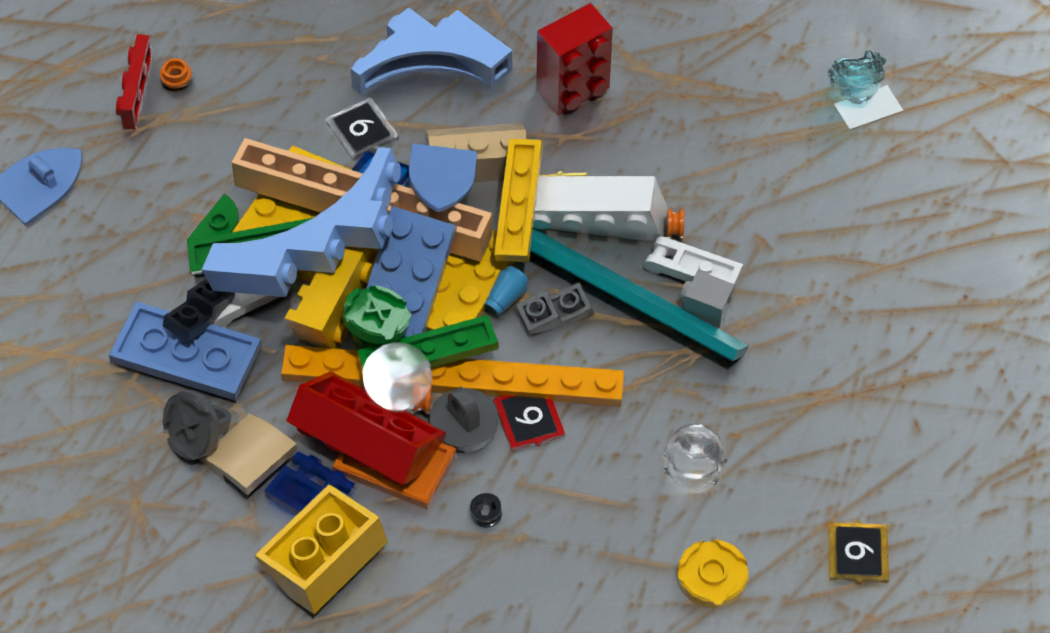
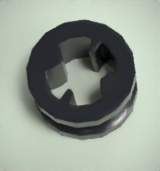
[470,493,502,528]

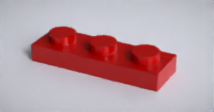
[116,34,153,130]

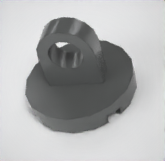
[430,387,498,453]
[162,390,232,460]

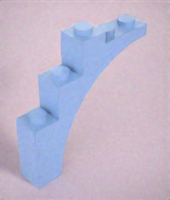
[202,147,401,297]

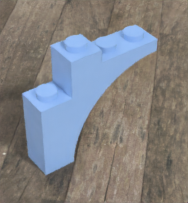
[351,7,512,95]

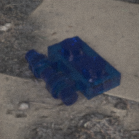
[264,451,357,515]

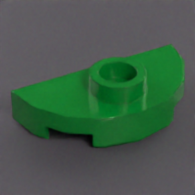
[187,194,239,241]

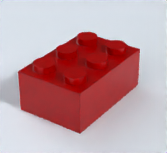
[536,3,613,116]

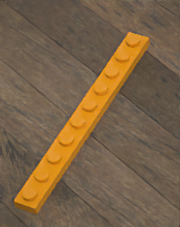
[281,345,624,407]

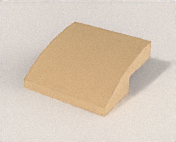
[200,413,297,495]

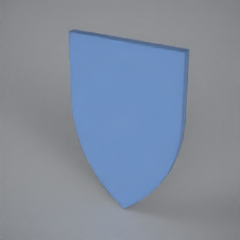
[409,143,477,212]
[0,148,82,226]

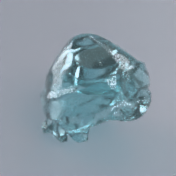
[828,50,886,104]

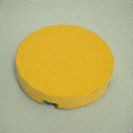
[677,539,749,608]

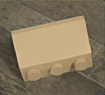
[427,123,527,182]

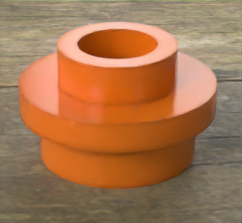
[160,58,192,89]

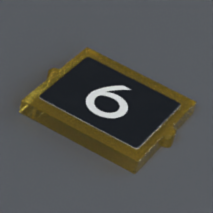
[829,521,889,585]

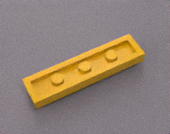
[494,139,543,262]

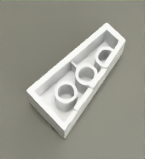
[533,176,668,242]

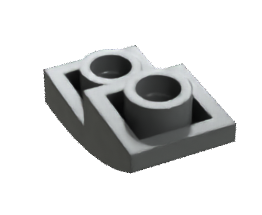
[516,282,594,334]

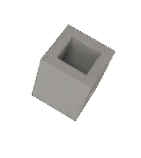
[680,270,735,328]

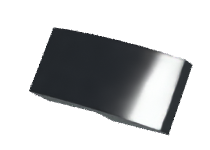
[162,279,235,342]

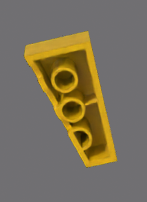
[285,246,378,349]

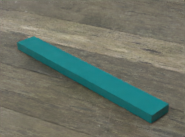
[530,228,749,361]

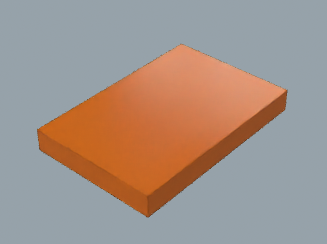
[332,443,457,509]

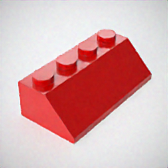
[286,371,447,485]

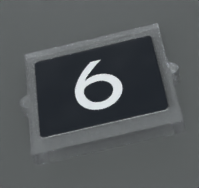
[325,98,399,161]

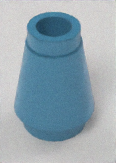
[484,266,529,317]

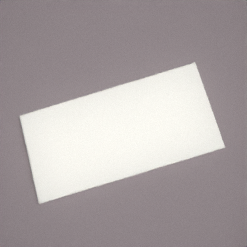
[834,85,903,129]

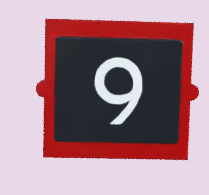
[493,395,565,451]

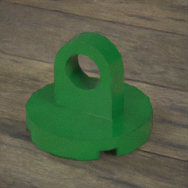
[342,286,411,349]

